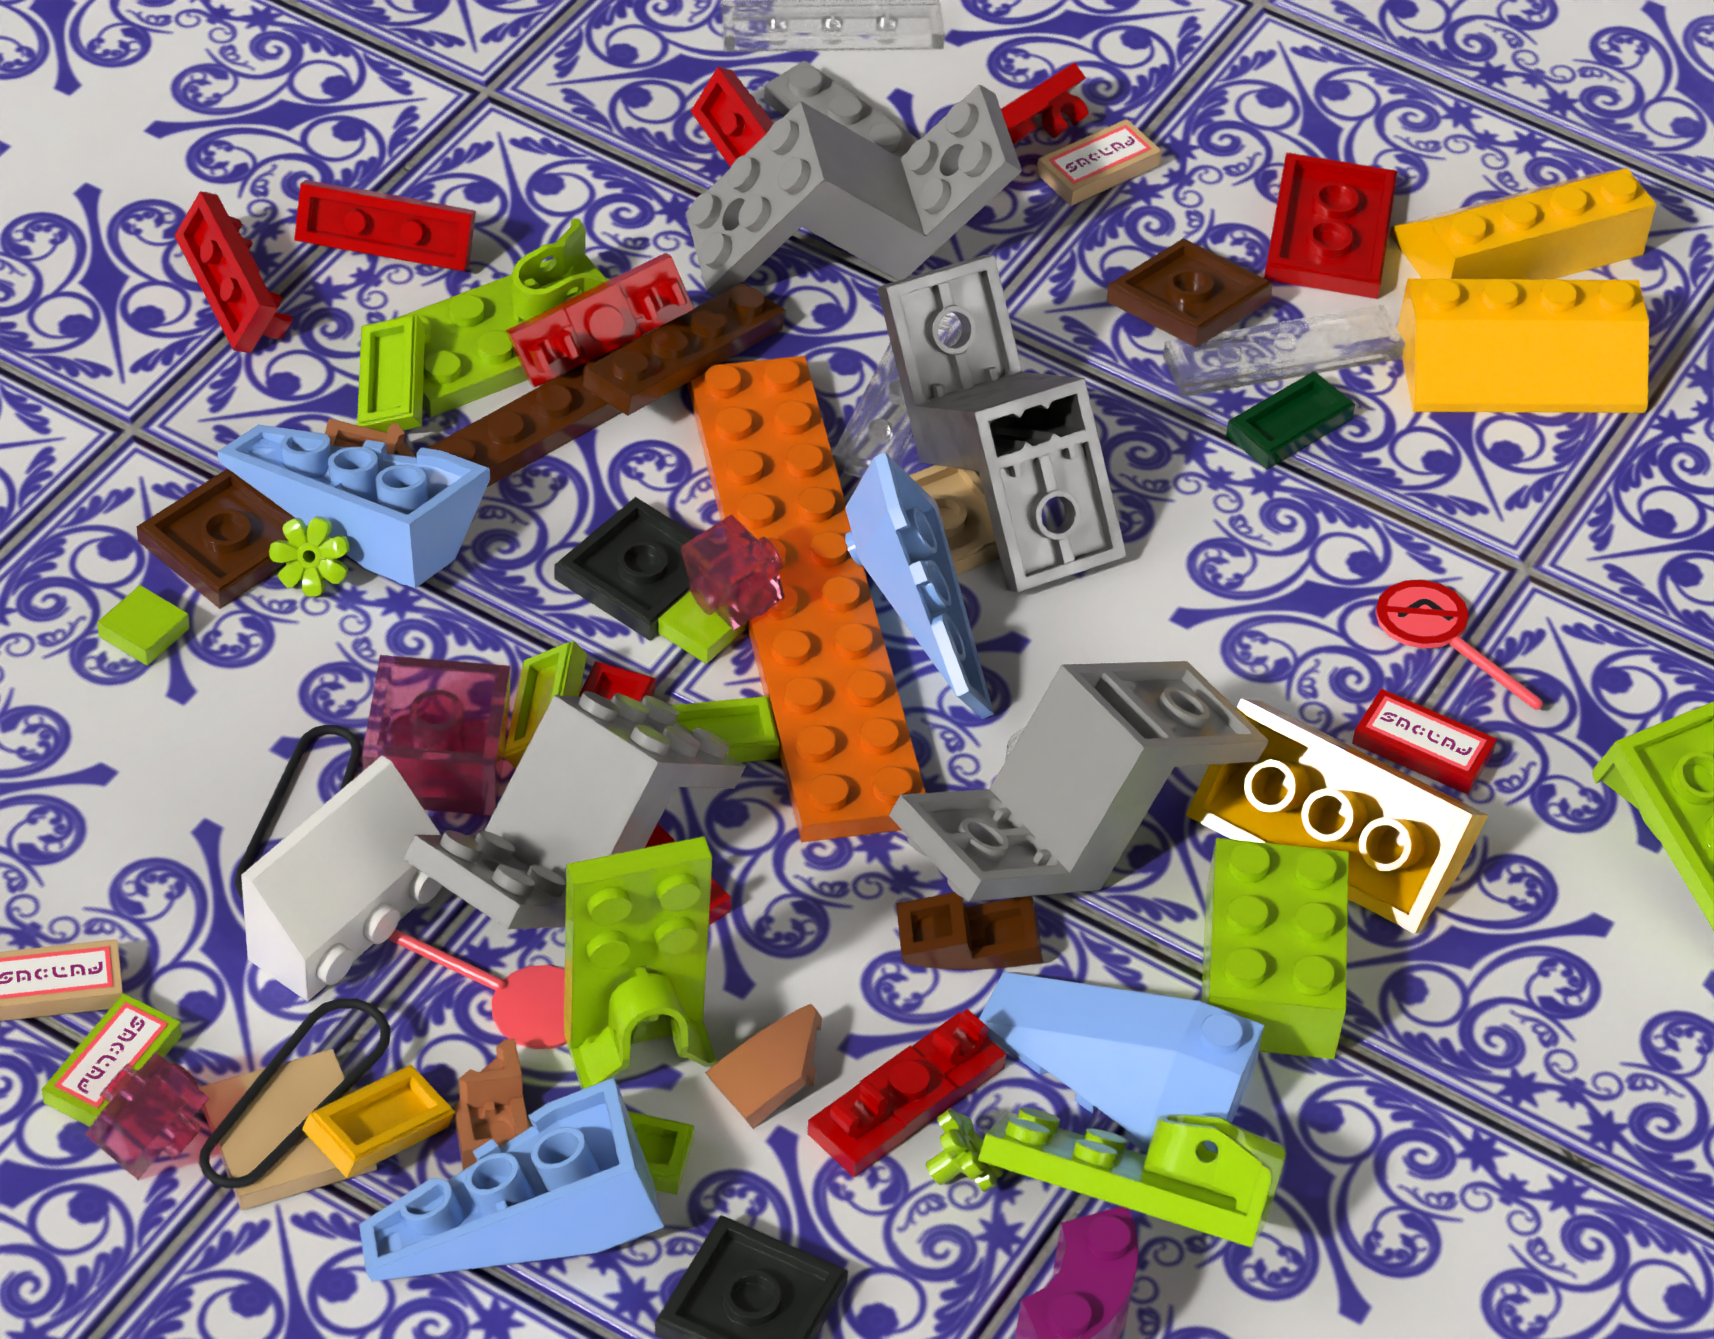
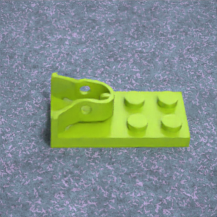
[395,218,611,418]
[1592,701,1714,931]
[564,836,717,1090]
[978,1107,1286,1248]

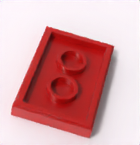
[1264,152,1398,299]

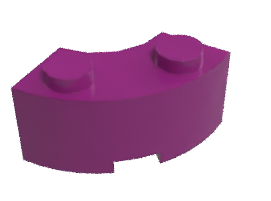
[1015,1206,1138,1339]

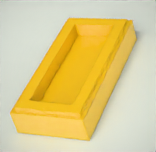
[302,1064,455,1178]

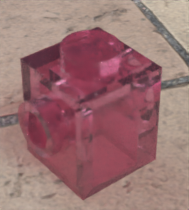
[680,514,785,631]
[85,1052,209,1180]

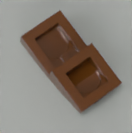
[896,892,1043,970]

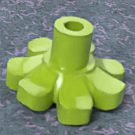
[269,516,350,597]
[926,1108,1003,1192]

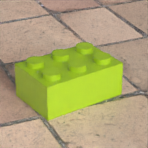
[1201,838,1349,1059]

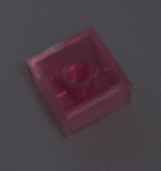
[362,655,510,816]

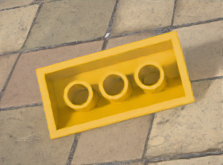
[1390,168,1656,279]
[1397,278,1649,413]
[1185,699,1488,933]

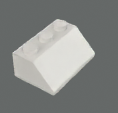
[241,755,442,1002]

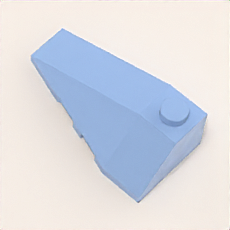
[217,424,490,588]
[845,452,994,719]
[979,972,1264,1152]
[359,1078,664,1282]

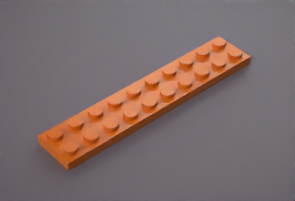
[687,356,926,843]

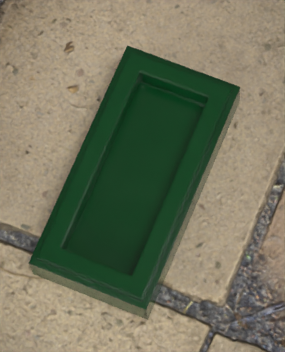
[1226,371,1355,470]

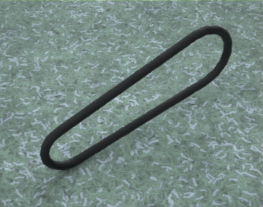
[235,725,361,900]
[199,998,391,1188]

